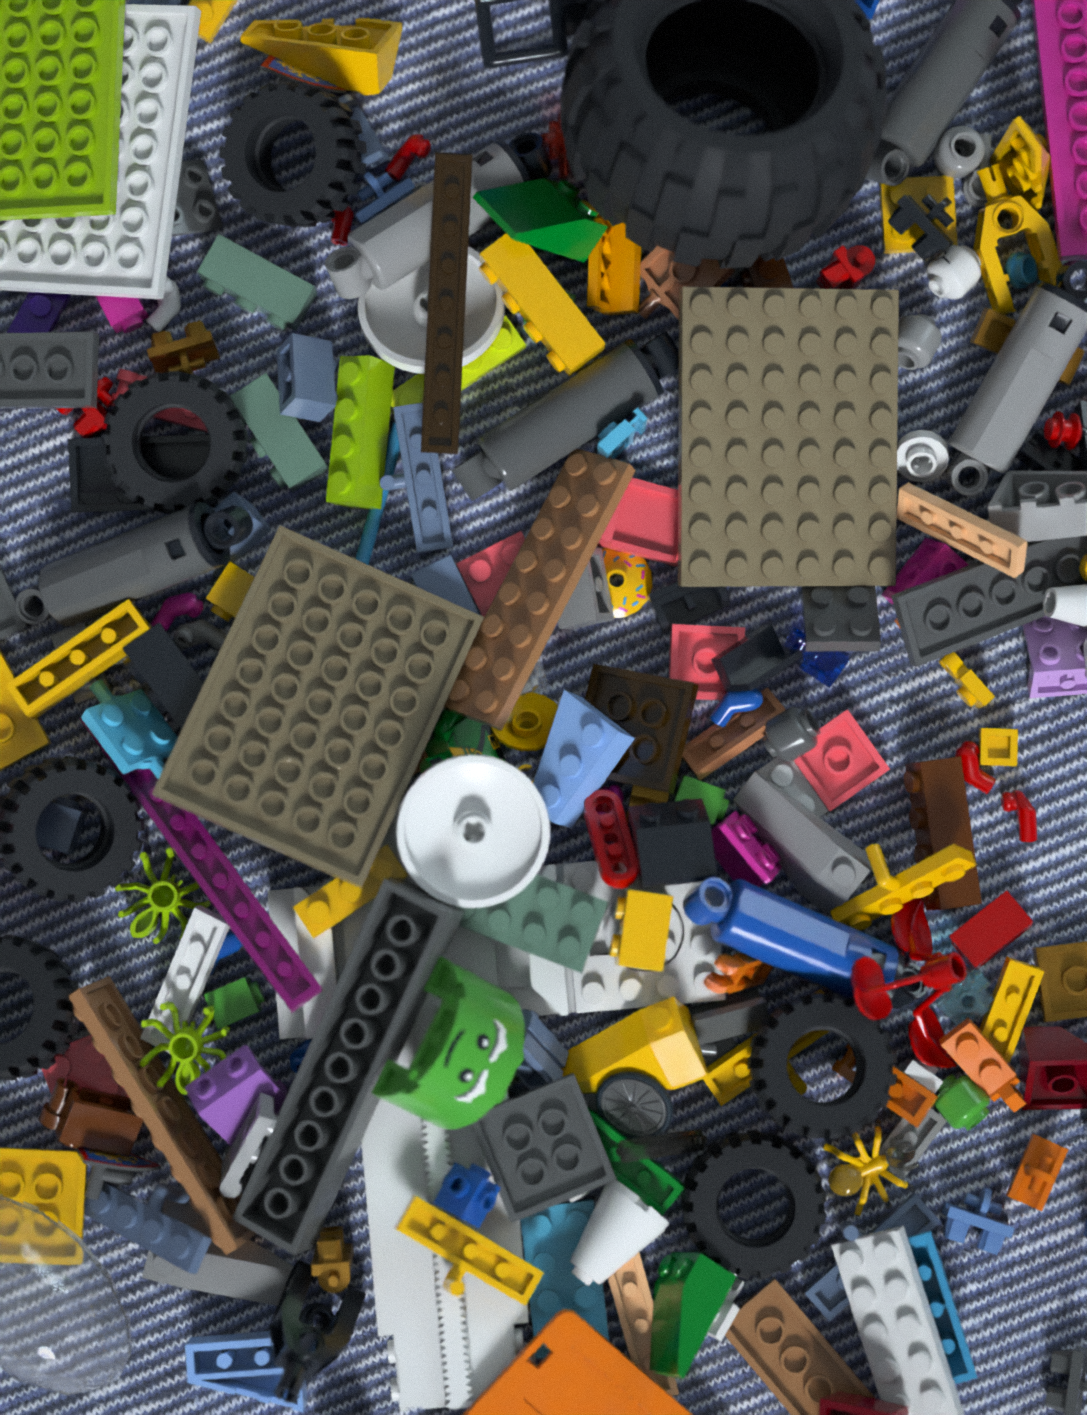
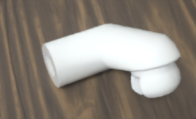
[146,277,181,332]

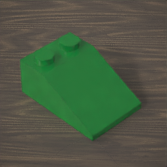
[473,178,608,263]
[649,1251,737,1379]

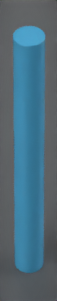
[355,423,400,565]

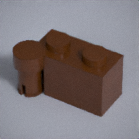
[38,1078,144,1156]

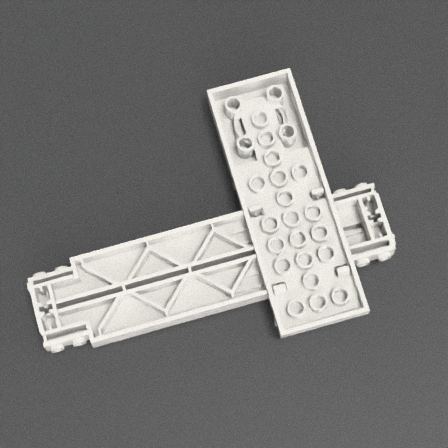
[267,803,726,1411]

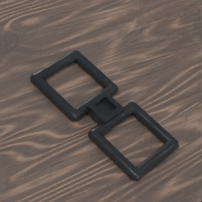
[474,0,593,69]

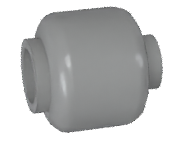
[933,126,985,178]
[898,314,942,370]

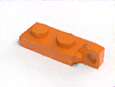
[939,1017,1026,1113]

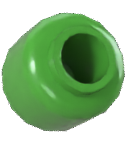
[934,1074,990,1131]

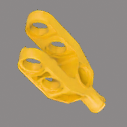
[973,163,1062,315]

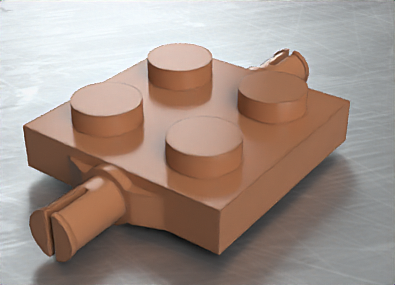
[639,246,736,320]

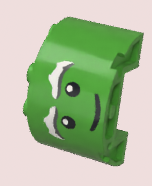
[371,956,525,1129]

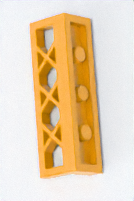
[587,214,641,315]

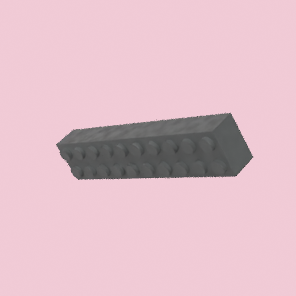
[232,878,465,1255]

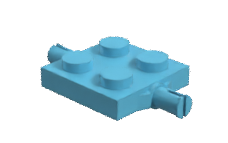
[81,679,178,779]

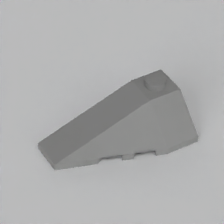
[733,770,872,916]
[142,1200,294,1306]

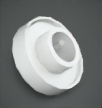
[897,430,949,482]

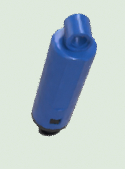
[683,877,929,1009]

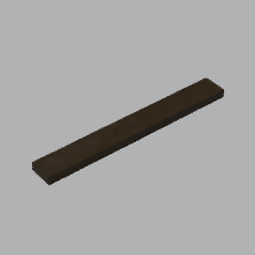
[421,152,473,455]

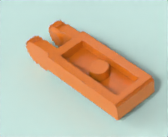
[703,953,773,994]

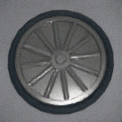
[596,1071,673,1140]

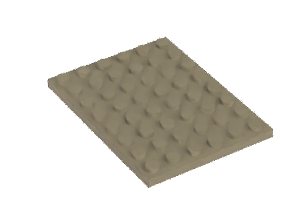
[678,287,899,587]
[152,525,484,889]

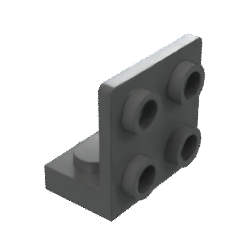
[172,160,222,236]

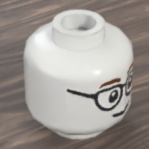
[927,245,981,300]

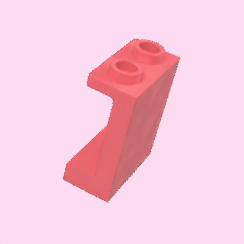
[598,477,678,567]

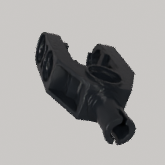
[269,1259,366,1403]

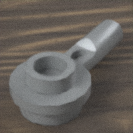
[963,134,992,208]

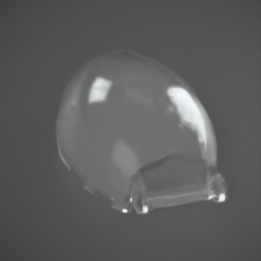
[0,1194,132,1396]

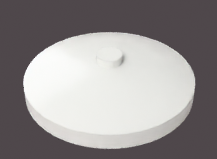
[358,246,505,374]
[397,754,550,908]

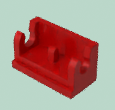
[949,890,1033,972]

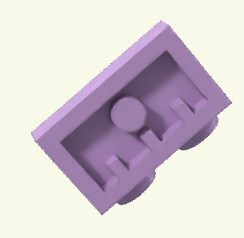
[1022,616,1087,698]

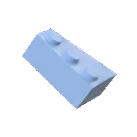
[533,690,635,828]
[185,1331,308,1412]

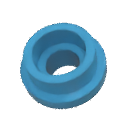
[1005,252,1037,289]

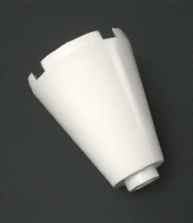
[570,1180,669,1286]

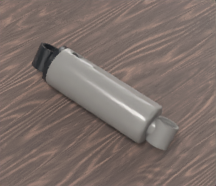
[325,132,552,299]
[945,260,1087,496]

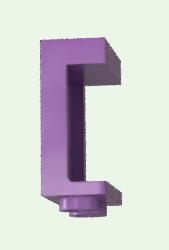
[185,1045,289,1146]

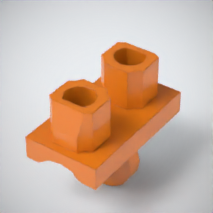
[1006,1133,1069,1211]

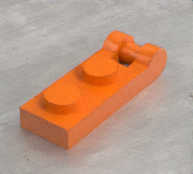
[831,1044,938,1128]

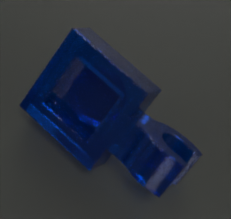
[784,627,852,688]

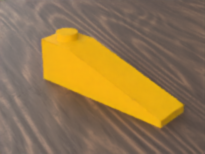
[240,18,402,96]
[990,116,1050,212]
[561,996,709,1094]

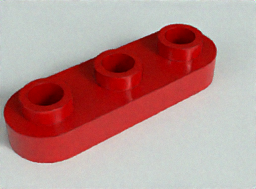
[584,790,639,889]

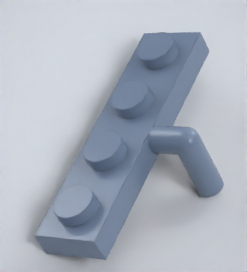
[379,402,453,553]
[85,1181,212,1274]
[803,1192,941,1322]

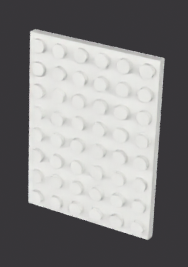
[0,4,201,300]

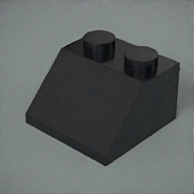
[628,798,717,888]

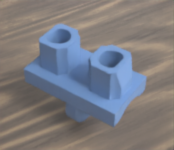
[353,171,415,224]
[942,1187,1015,1255]

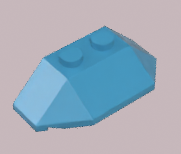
[907,1230,977,1384]

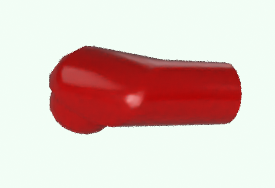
[384,134,431,182]
[330,206,354,246]
[955,741,996,794]
[1001,789,1037,842]

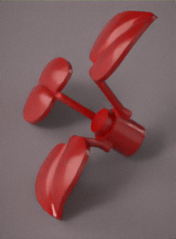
[851,898,967,1068]

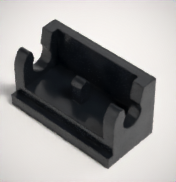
[1016,427,1086,471]
[647,581,730,634]

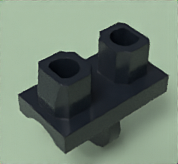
[888,194,954,260]

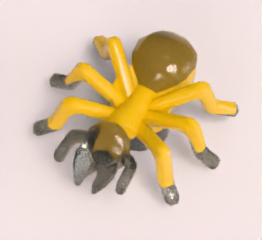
[822,1119,919,1217]

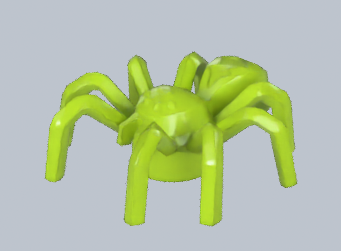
[115,847,211,944]
[140,1001,230,1095]

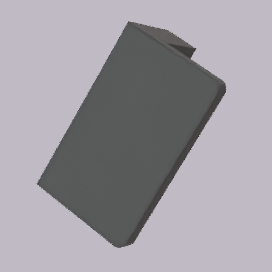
[689,989,768,1045]

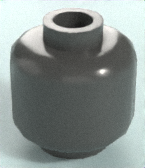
[763,707,820,762]

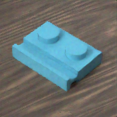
[597,407,648,459]

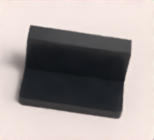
[711,624,803,692]

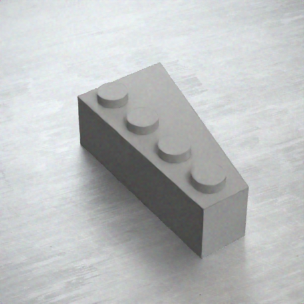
[988,471,1087,542]

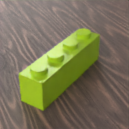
[326,355,395,509]

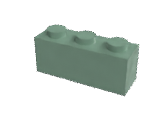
[197,234,317,331]
[230,373,329,494]

